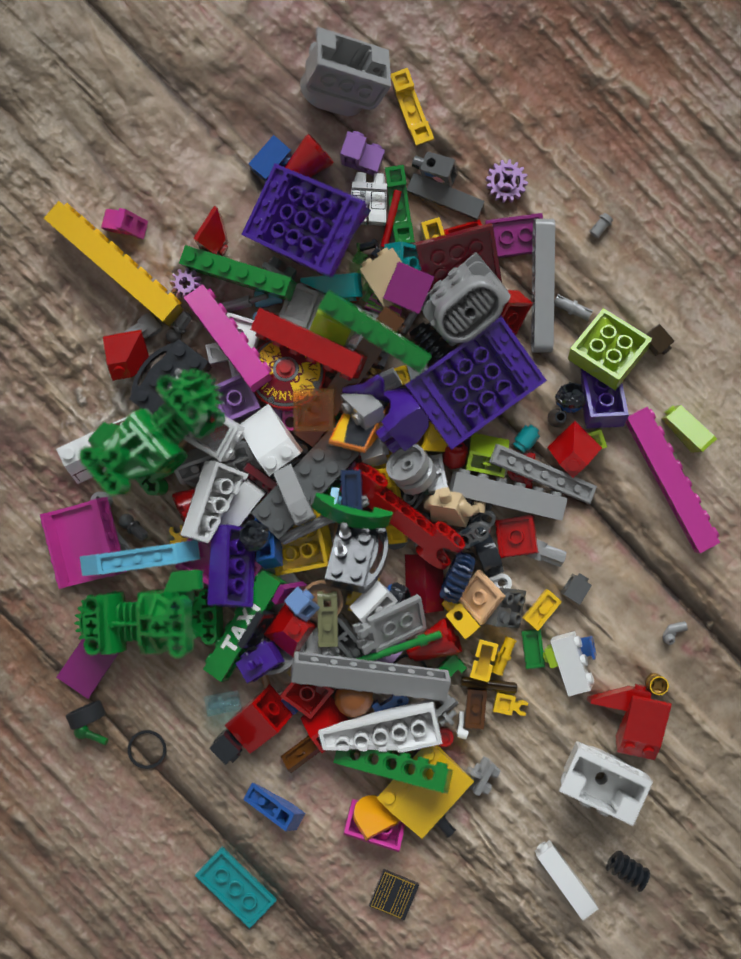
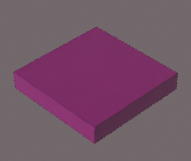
[383,261,434,314]

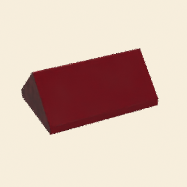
[405,554,444,613]

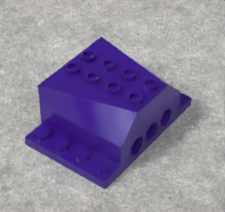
[241,164,371,278]
[405,316,547,450]

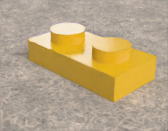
[522,589,562,631]

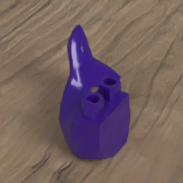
[342,375,429,453]

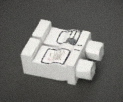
[351,172,387,226]

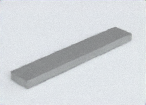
[489,444,597,504]

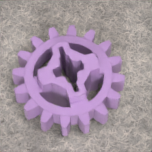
[486,159,528,203]

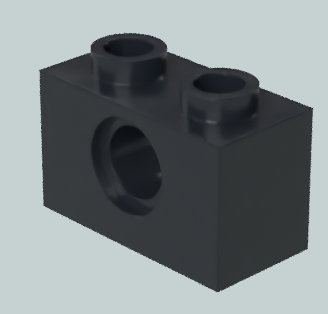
[209,728,243,765]

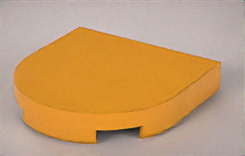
[353,795,399,841]

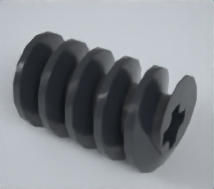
[409,321,450,364]
[606,851,650,892]

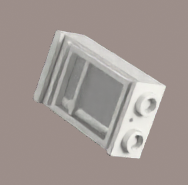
[184,414,245,462]

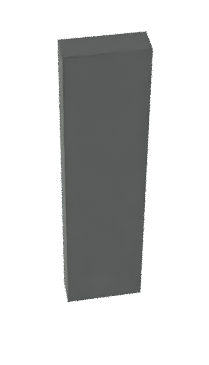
[407,173,484,220]

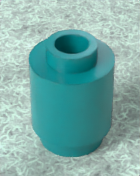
[512,424,540,454]

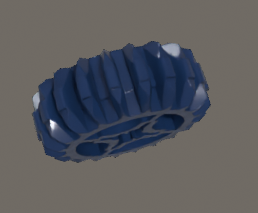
[439,552,475,604]

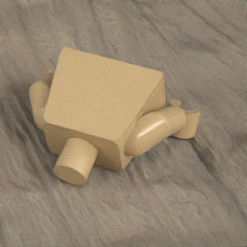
[424,487,486,528]

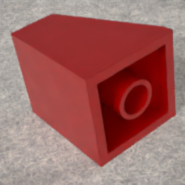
[225,684,293,754]

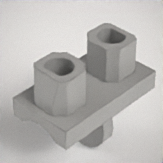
[435,694,459,726]
[466,756,501,796]

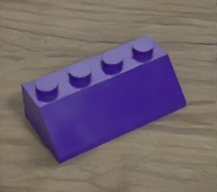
[208,524,255,608]

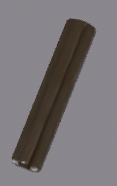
[461,677,517,694]

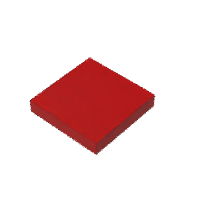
[495,515,539,559]

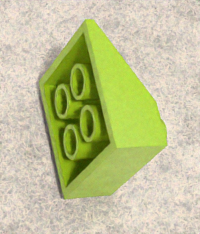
[568,308,652,391]

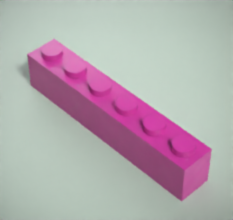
[184,284,272,392]

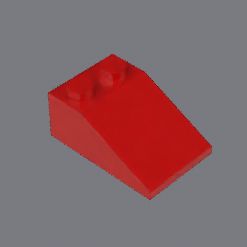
[616,695,672,760]

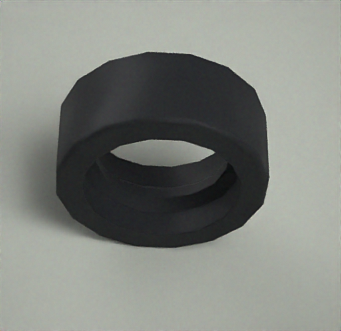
[66,700,106,730]

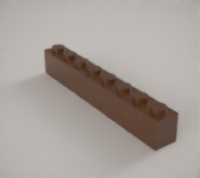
[294,306,405,447]

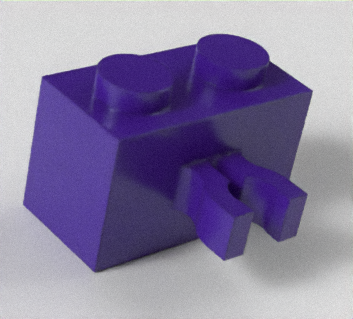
[236,641,285,683]

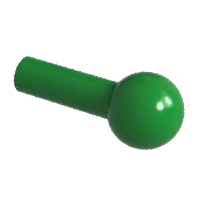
[74,725,109,745]

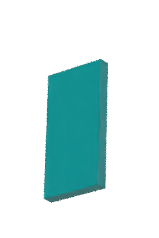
[195,846,277,929]

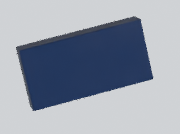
[341,470,363,510]

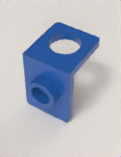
[580,636,597,660]

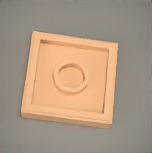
[459,570,506,625]

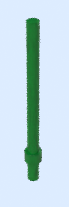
[356,630,443,661]

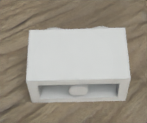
[350,580,398,623]

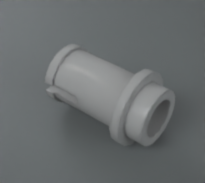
[589,213,613,239]

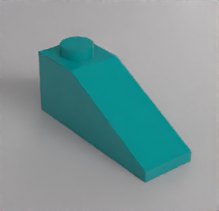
[300,273,363,302]

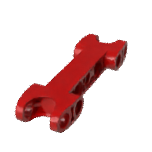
[340,462,465,570]

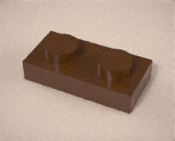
[464,688,487,729]
[281,735,320,773]

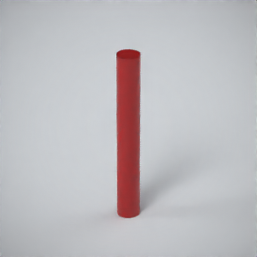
[380,190,402,248]

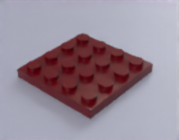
[415,223,502,292]

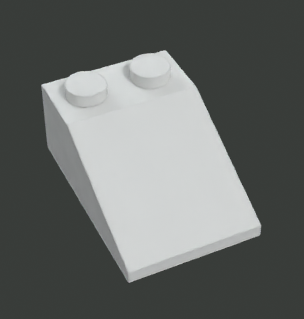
[240,404,303,476]

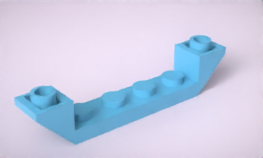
[80,540,200,576]

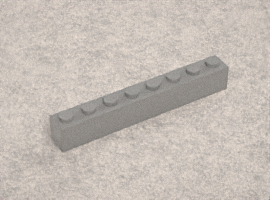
[291,651,451,701]

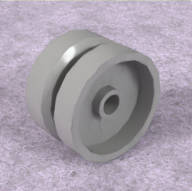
[386,444,437,495]

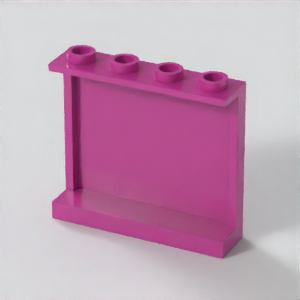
[40,497,127,589]

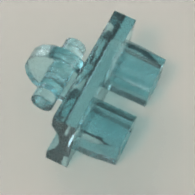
[204,690,242,716]

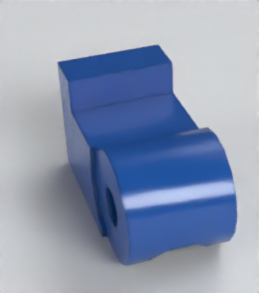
[372,694,408,712]

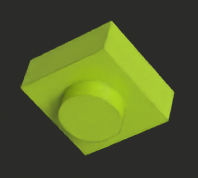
[587,428,607,449]
[543,645,558,668]

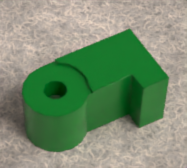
[436,655,467,677]

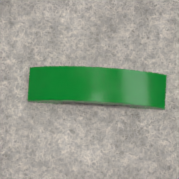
[385,165,415,243]
[312,492,393,529]

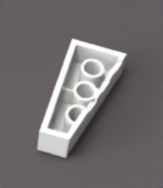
[181,461,249,543]

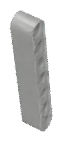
[531,219,555,353]

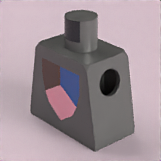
[412,152,458,188]

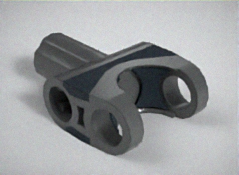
[443,509,496,552]

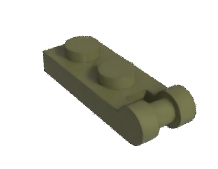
[317,591,338,647]

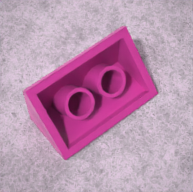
[343,799,405,852]

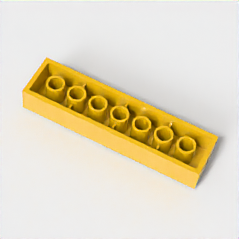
[44,201,184,327]

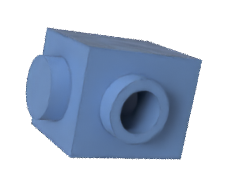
[284,586,320,622]

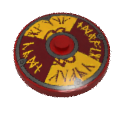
[255,339,326,411]

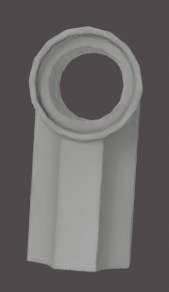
[123,312,163,339]
[525,540,567,567]

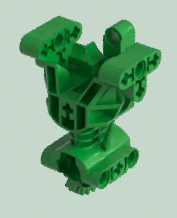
[79,369,225,496]
[74,570,224,658]

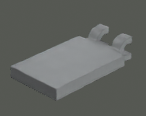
[353,594,427,655]

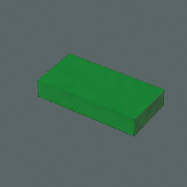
[521,629,545,670]

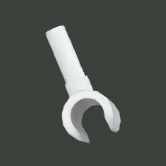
[456,711,469,740]

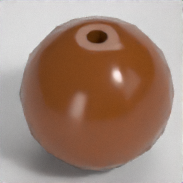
[334,688,373,718]

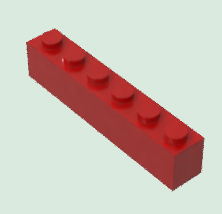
[250,308,368,381]

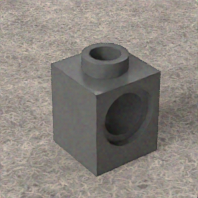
[561,573,592,605]

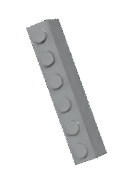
[449,468,568,521]

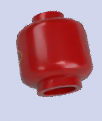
[442,442,468,469]

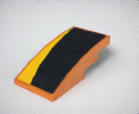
[329,400,391,453]

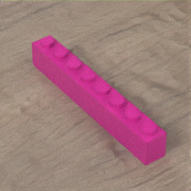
[625,407,720,553]

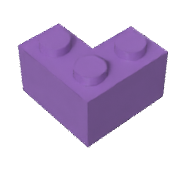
[340,131,385,176]

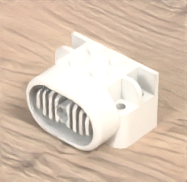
[559,741,653,825]

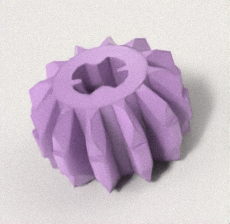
[169,268,202,301]

